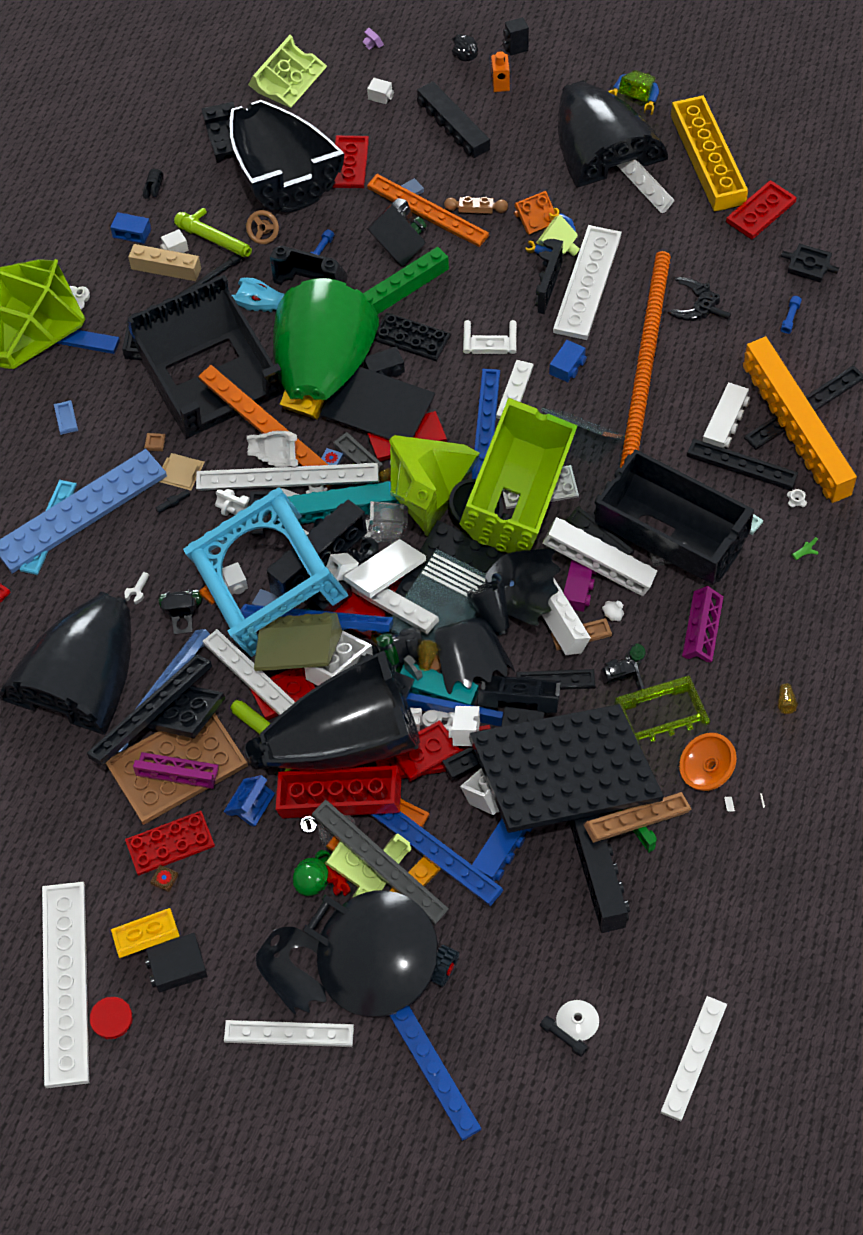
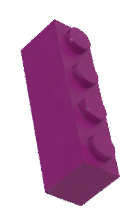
[564,559,597,612]

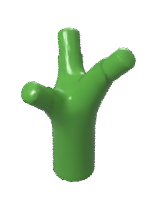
[792,537,818,560]

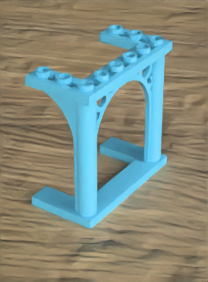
[183,487,349,657]

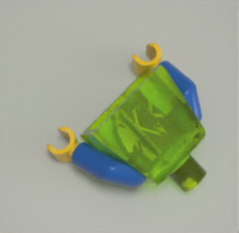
[608,70,659,115]

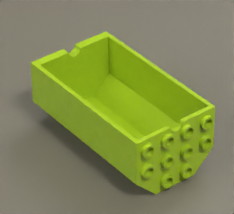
[459,398,578,553]

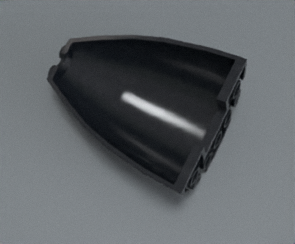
[558,80,668,188]
[230,100,344,212]
[0,592,131,735]
[259,651,420,770]

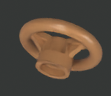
[246,210,279,244]

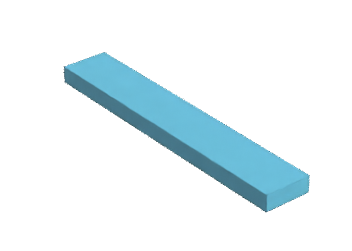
[20,480,77,575]

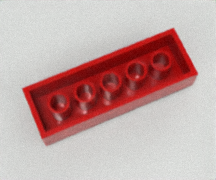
[275,765,402,819]

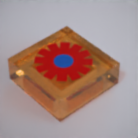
[150,865,179,892]

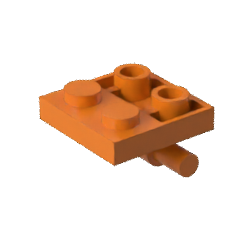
[514,191,555,235]

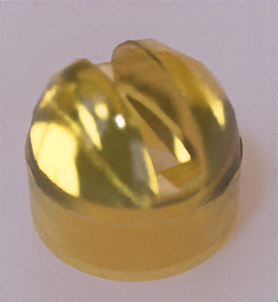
[379,467,391,482]

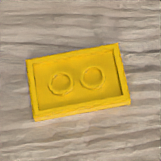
[111,908,179,958]

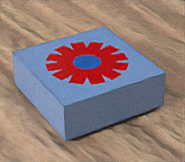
[321,448,343,465]

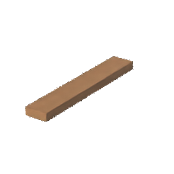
[584,792,691,843]

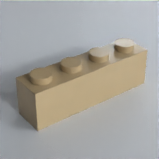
[128,244,201,281]

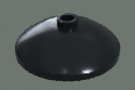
[448,479,503,523]

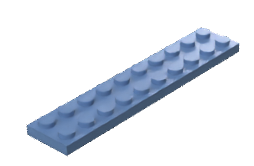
[0,449,167,574]

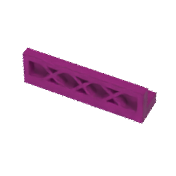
[682,586,724,662]
[133,752,219,789]

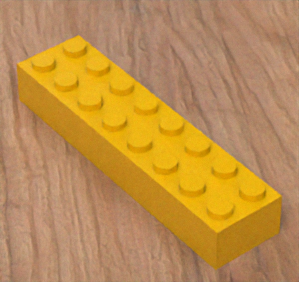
[671,95,748,212]

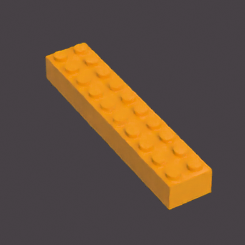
[743,336,857,503]

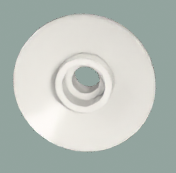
[556,1000,599,1041]

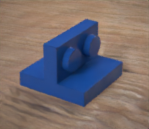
[224,775,275,826]

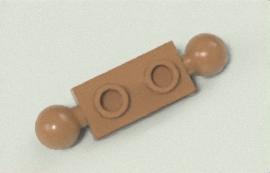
[444,196,508,213]

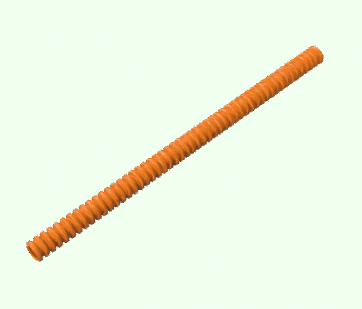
[620,251,671,468]

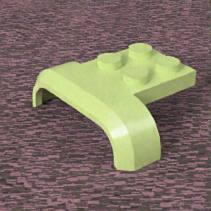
[325,833,411,898]

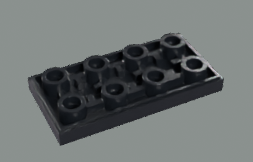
[374,313,451,362]

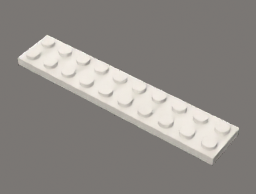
[42,882,89,1088]

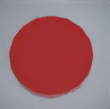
[90,997,133,1039]

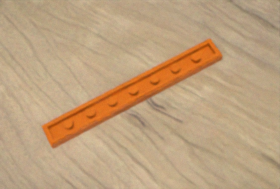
[367,174,489,247]

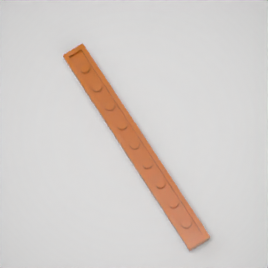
[198,365,333,490]

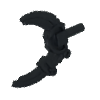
[668,277,731,321]

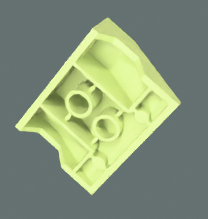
[248,35,327,108]

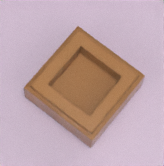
[144,433,166,451]

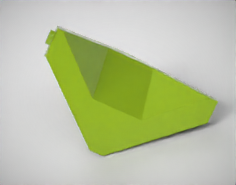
[0,259,85,369]
[389,435,480,536]

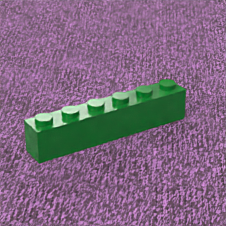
[363,247,449,315]

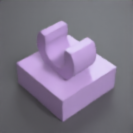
[363,28,384,50]

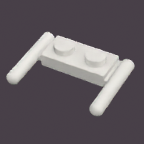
[463,320,517,354]

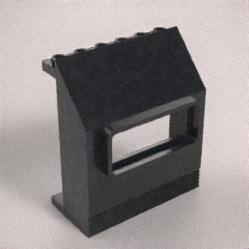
[126,275,282,439]

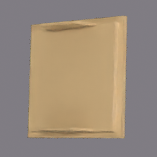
[159,453,204,490]

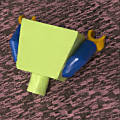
[525,208,580,257]

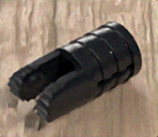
[143,169,164,199]

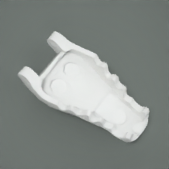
[247,431,298,467]

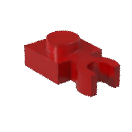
[326,865,350,896]

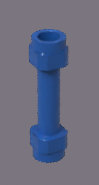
[310,229,334,255]
[780,296,802,334]

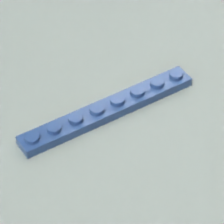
[118,629,210,752]

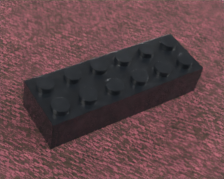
[266,499,367,598]
[569,814,630,933]

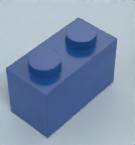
[110,212,151,244]
[549,340,587,382]

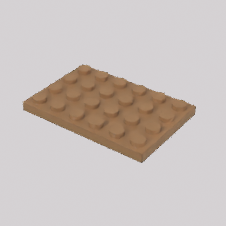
[105,713,248,825]

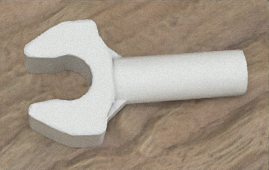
[125,572,150,604]

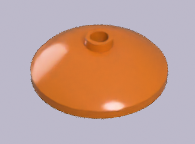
[679,733,736,791]

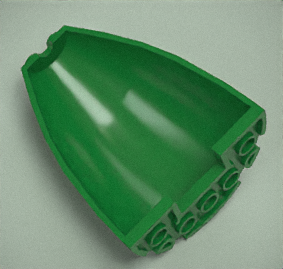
[273,278,379,400]

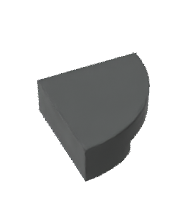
[404,655,423,681]

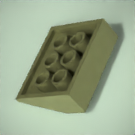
[254,612,343,671]

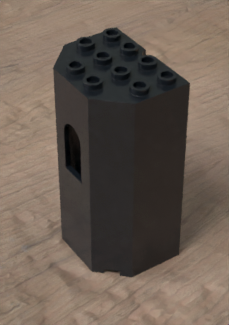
[594,449,754,585]

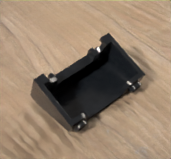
[270,246,347,285]

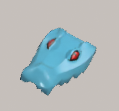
[232,278,284,312]

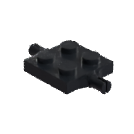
[781,243,840,282]

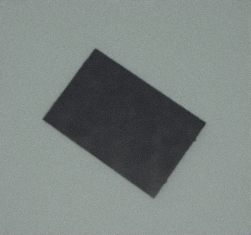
[320,367,435,440]

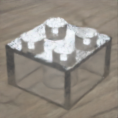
[366,501,408,544]

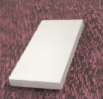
[502,465,579,509]
[344,539,426,598]

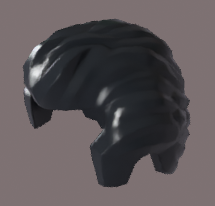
[452,34,478,62]
[349,537,379,566]
[244,737,271,769]

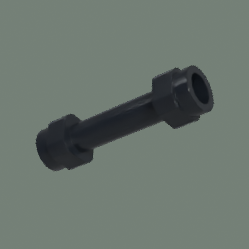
[539,1016,588,1057]

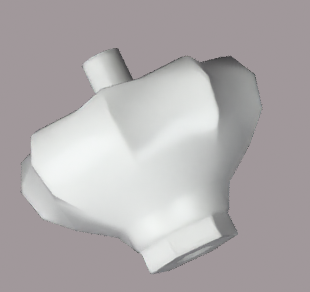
[602,601,624,622]

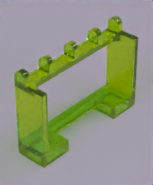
[615,675,710,743]

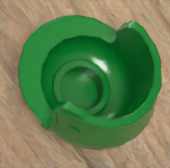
[293,858,328,896]

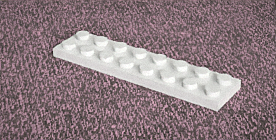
[553,225,622,340]

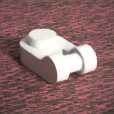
[422,710,454,731]

